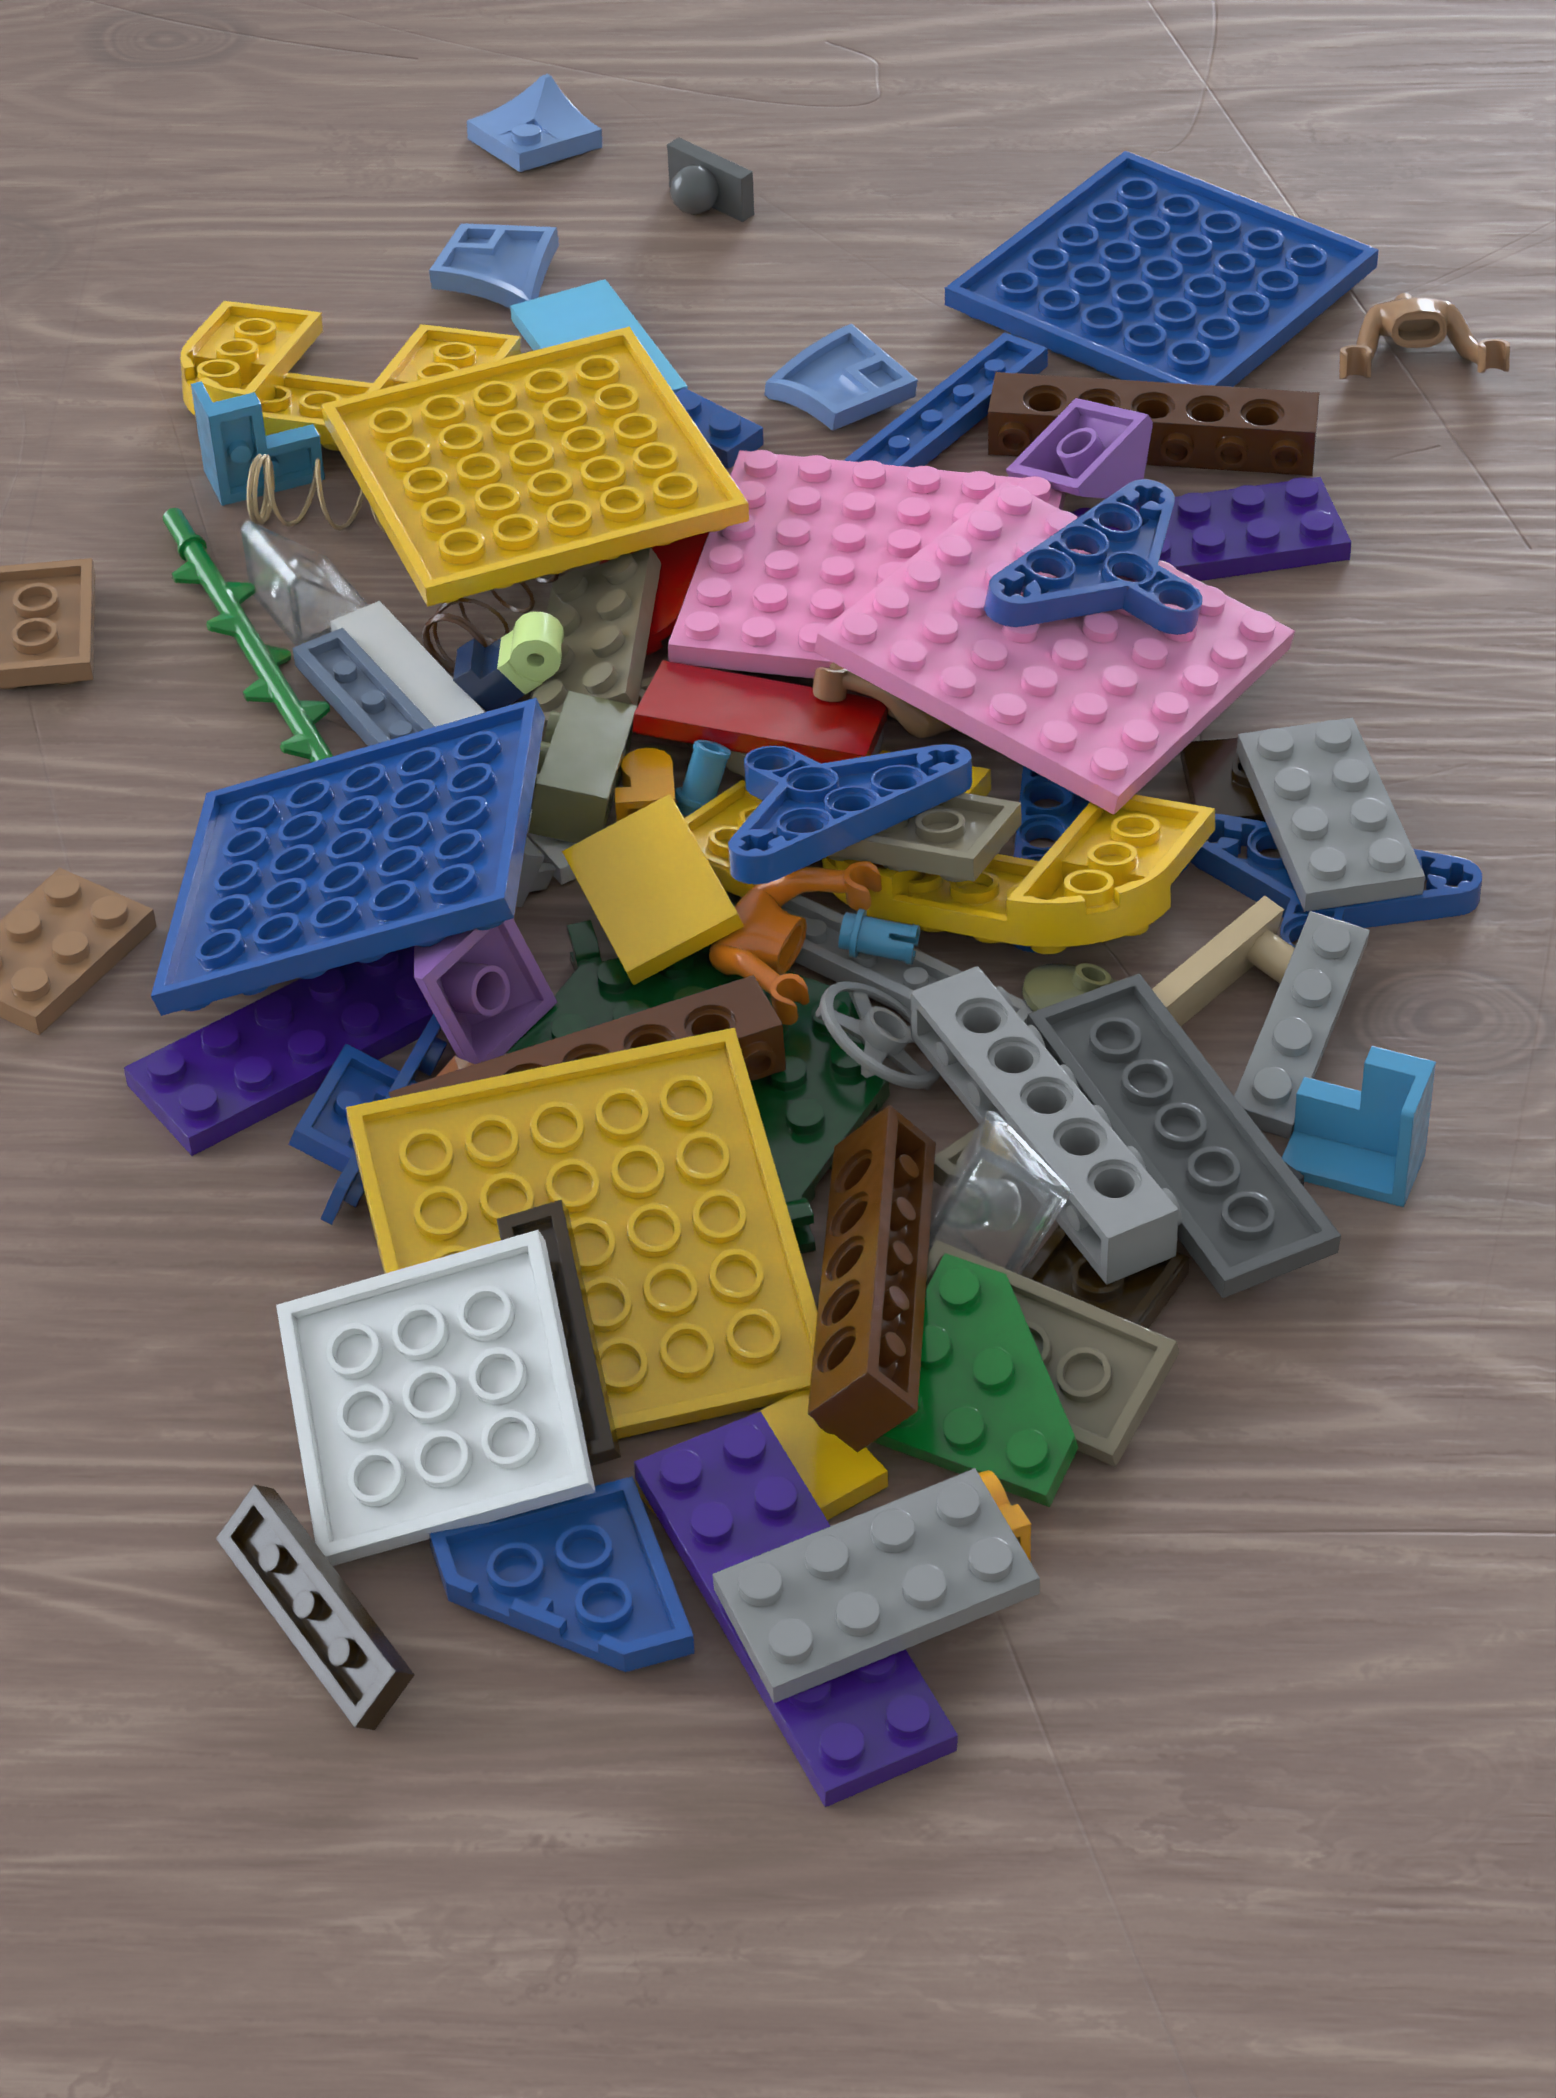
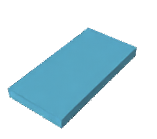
[510,279,688,393]

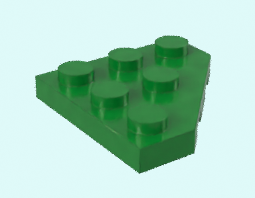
[874,1253,1078,1507]

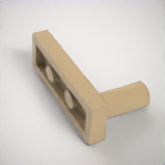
[1152,896,1295,1027]

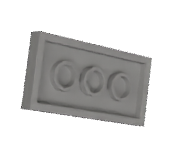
[1237,718,1425,912]
[713,1468,1040,1703]

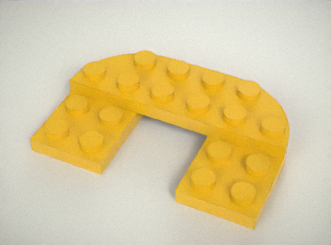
[180,301,521,451]
[822,750,1215,954]

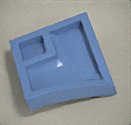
[467,74,602,172]
[429,223,559,308]
[764,324,918,431]

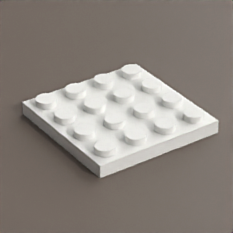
[276,1230,596,1566]

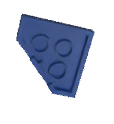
[429,1476,695,1672]

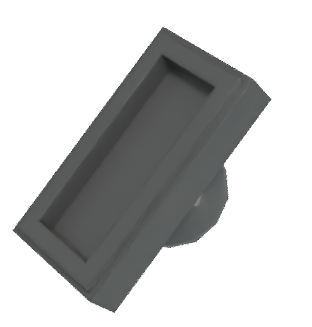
[667,137,754,222]

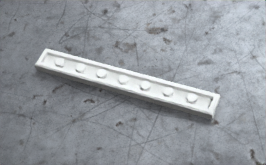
[330,601,576,885]

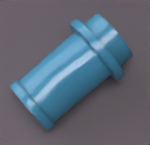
[675,740,731,816]
[838,908,920,965]

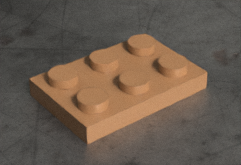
[0,558,96,689]
[0,868,157,1035]

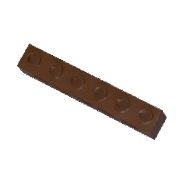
[988,372,1320,476]
[389,975,786,1098]
[808,1105,936,1453]

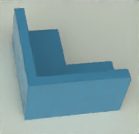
[191,381,325,506]
[1282,1046,1436,1207]

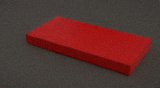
[633,660,888,764]

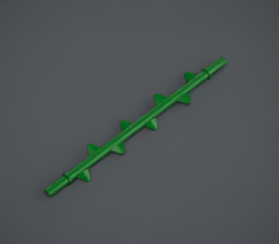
[163,508,333,763]

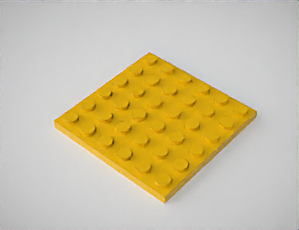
[321,327,749,607]
[346,1028,818,1439]

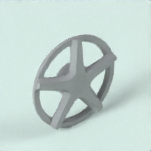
[816,981,941,1091]

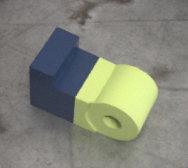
[453,611,564,712]

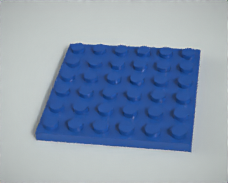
[945,151,1379,387]
[151,698,545,1016]

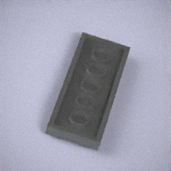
[1027,973,1341,1298]

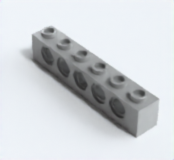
[911,966,1182,1285]

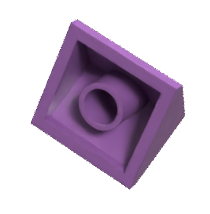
[1006,398,1153,498]
[414,919,557,1064]

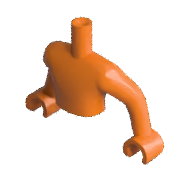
[709,861,882,1025]

